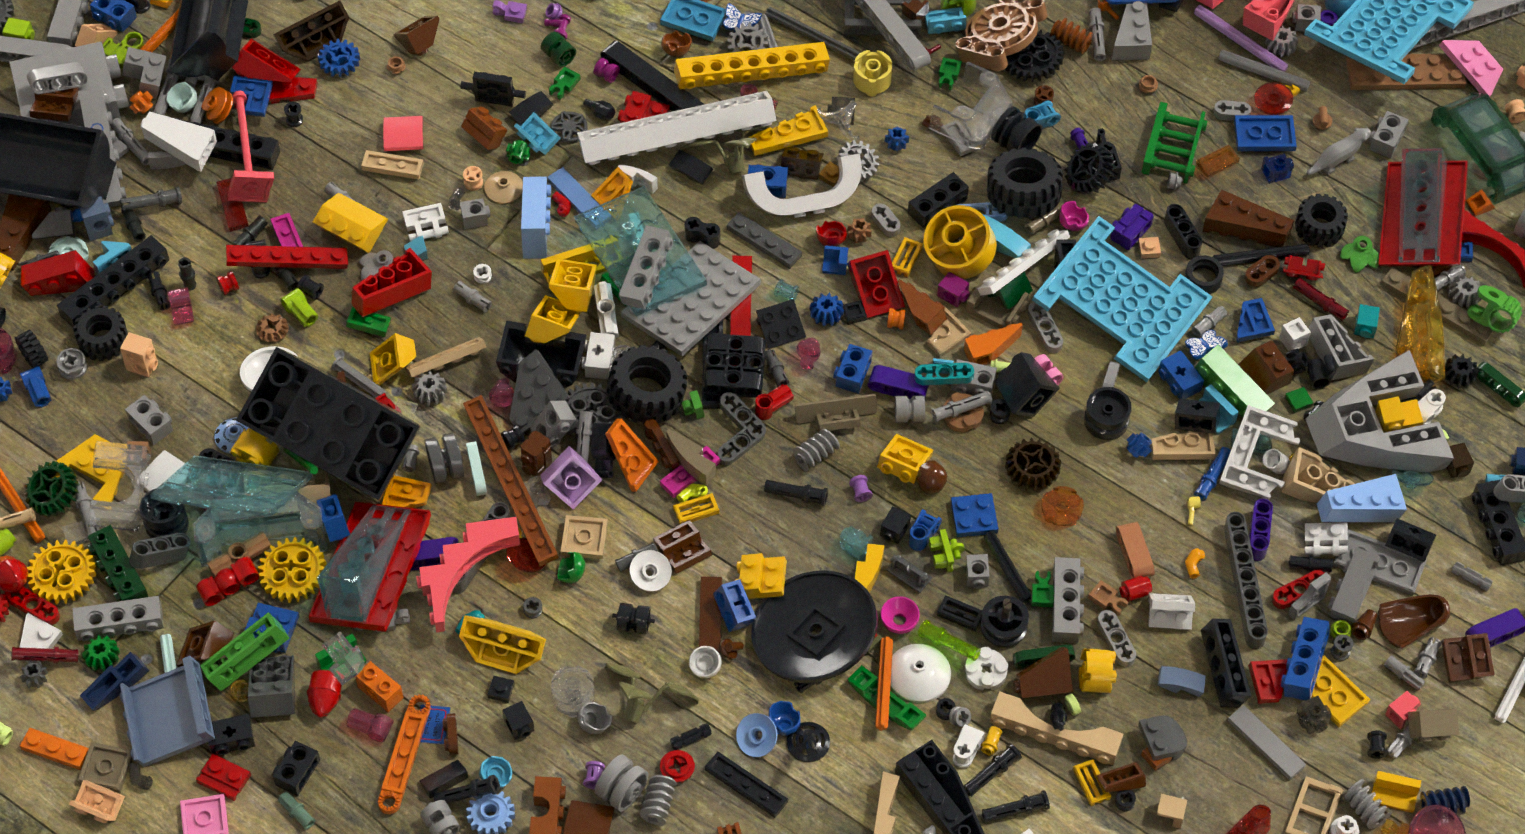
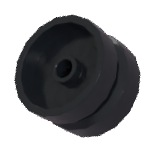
[1084,387,1132,440]

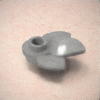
[359,250,394,280]

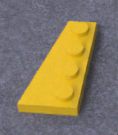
[748,105,828,156]

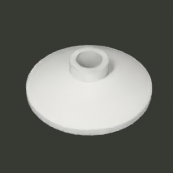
[629,550,672,592]

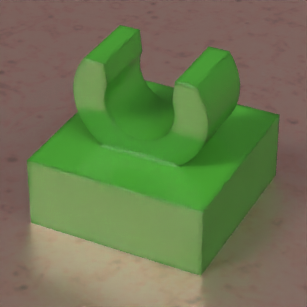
[682,390,705,419]

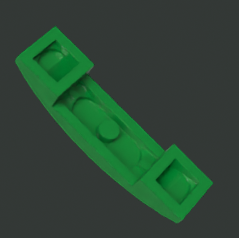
[847,665,926,731]

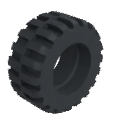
[987,148,1063,219]
[606,345,687,424]

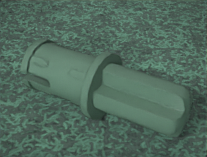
[278,792,316,830]

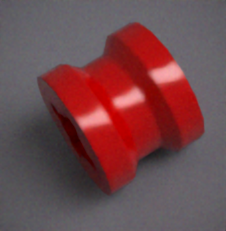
[216,271,239,295]

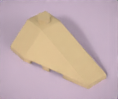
[1281,447,1355,503]

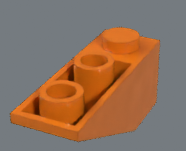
[964,323,1023,365]

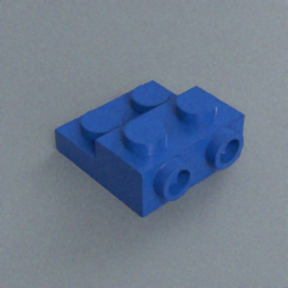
[245,603,299,653]

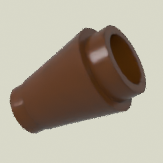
[1351,609,1377,640]

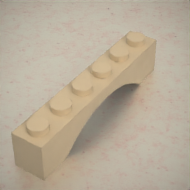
[990,691,1124,765]

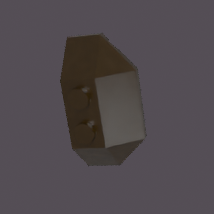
[273,0,349,61]

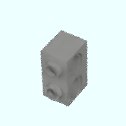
[1369,111,1409,158]
[951,359,997,395]
[125,395,173,445]
[530,401,576,447]

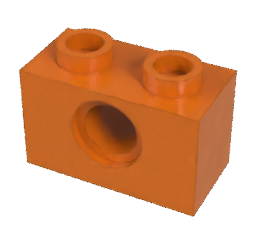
[355,661,403,713]

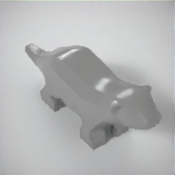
[1307,128,1371,175]

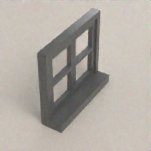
[844,0,921,36]

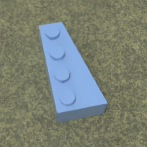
[521,177,551,259]
[1317,474,1407,522]

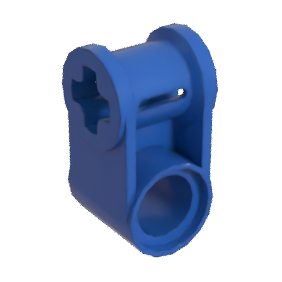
[909,509,942,551]

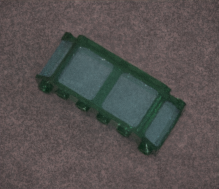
[1431,92,1525,204]

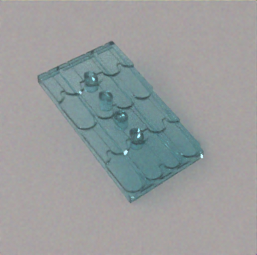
[574,186,707,316]
[151,455,313,517]

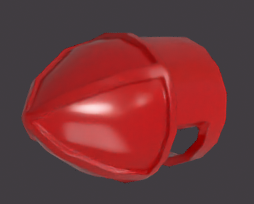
[0,555,28,592]
[307,670,343,718]

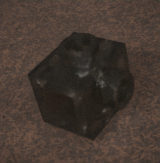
[1296,696,1331,735]

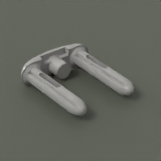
[153,67,220,124]

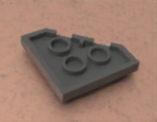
[509,350,571,435]

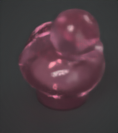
[796,338,821,370]
[489,378,514,407]

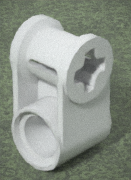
[1418,389,1446,425]
[953,724,986,769]

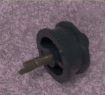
[980,595,1029,647]

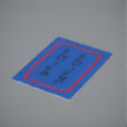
[420,705,451,744]

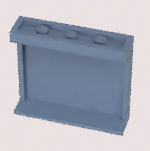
[120,656,215,767]

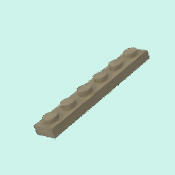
[1380,267,1495,345]

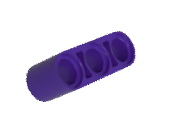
[867,365,929,399]
[1249,499,1273,561]
[410,537,459,571]
[1465,608,1525,648]

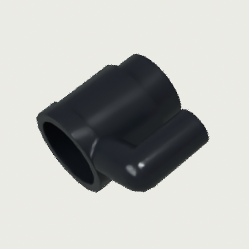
[1307,354,1335,389]

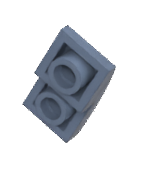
[1158,666,1206,697]

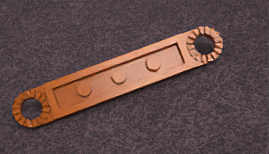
[378,694,431,814]

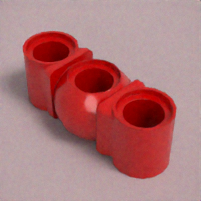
[196,557,259,606]

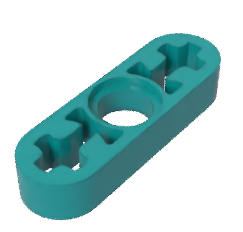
[915,363,974,385]

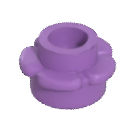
[546,3,563,20]

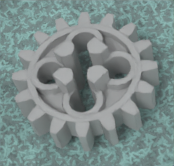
[836,140,879,182]

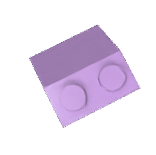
[540,446,602,509]

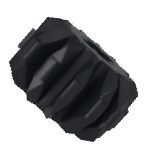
[1443,354,1479,389]

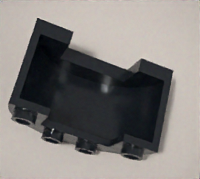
[496,320,586,389]

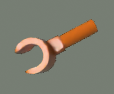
[1098,0,1119,20]

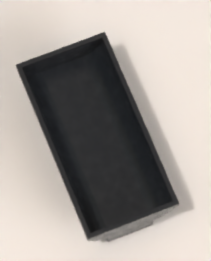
[167,0,248,81]
[0,113,116,208]

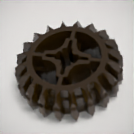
[1005,437,1061,492]

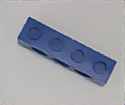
[1281,617,1329,701]

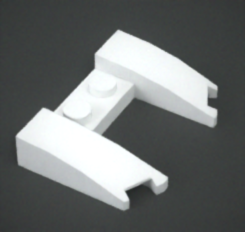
[1219,405,1300,499]

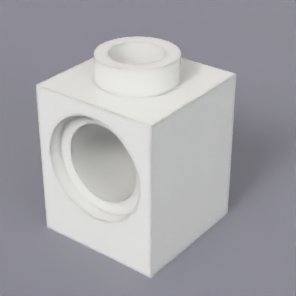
[1279,317,1311,351]

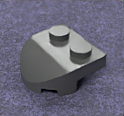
[1138,715,1187,761]

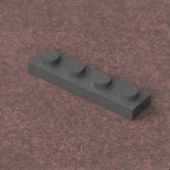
[727,212,802,269]

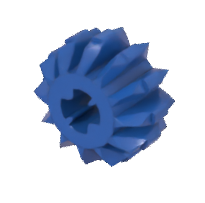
[810,292,844,327]

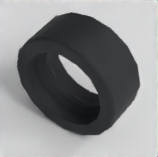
[1184,255,1224,294]

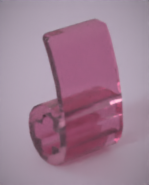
[168,287,194,326]

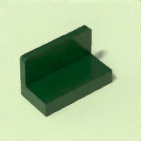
[988,271,1033,309]

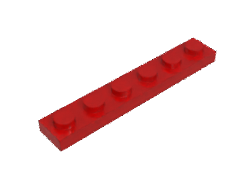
[226,245,348,269]

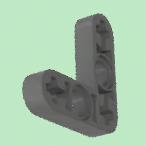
[717,392,766,466]

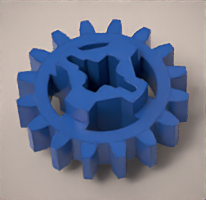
[318,39,360,77]

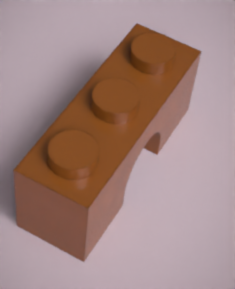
[529,776,566,834]

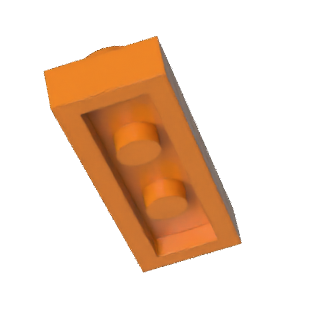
[20,728,89,770]

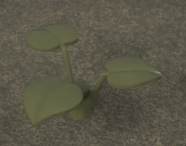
[682,125,770,173]
[604,663,699,723]

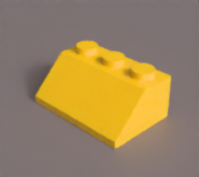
[313,193,388,253]
[549,259,597,313]
[525,295,582,343]

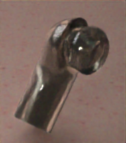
[128,762,153,790]

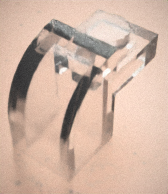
[322,631,364,685]

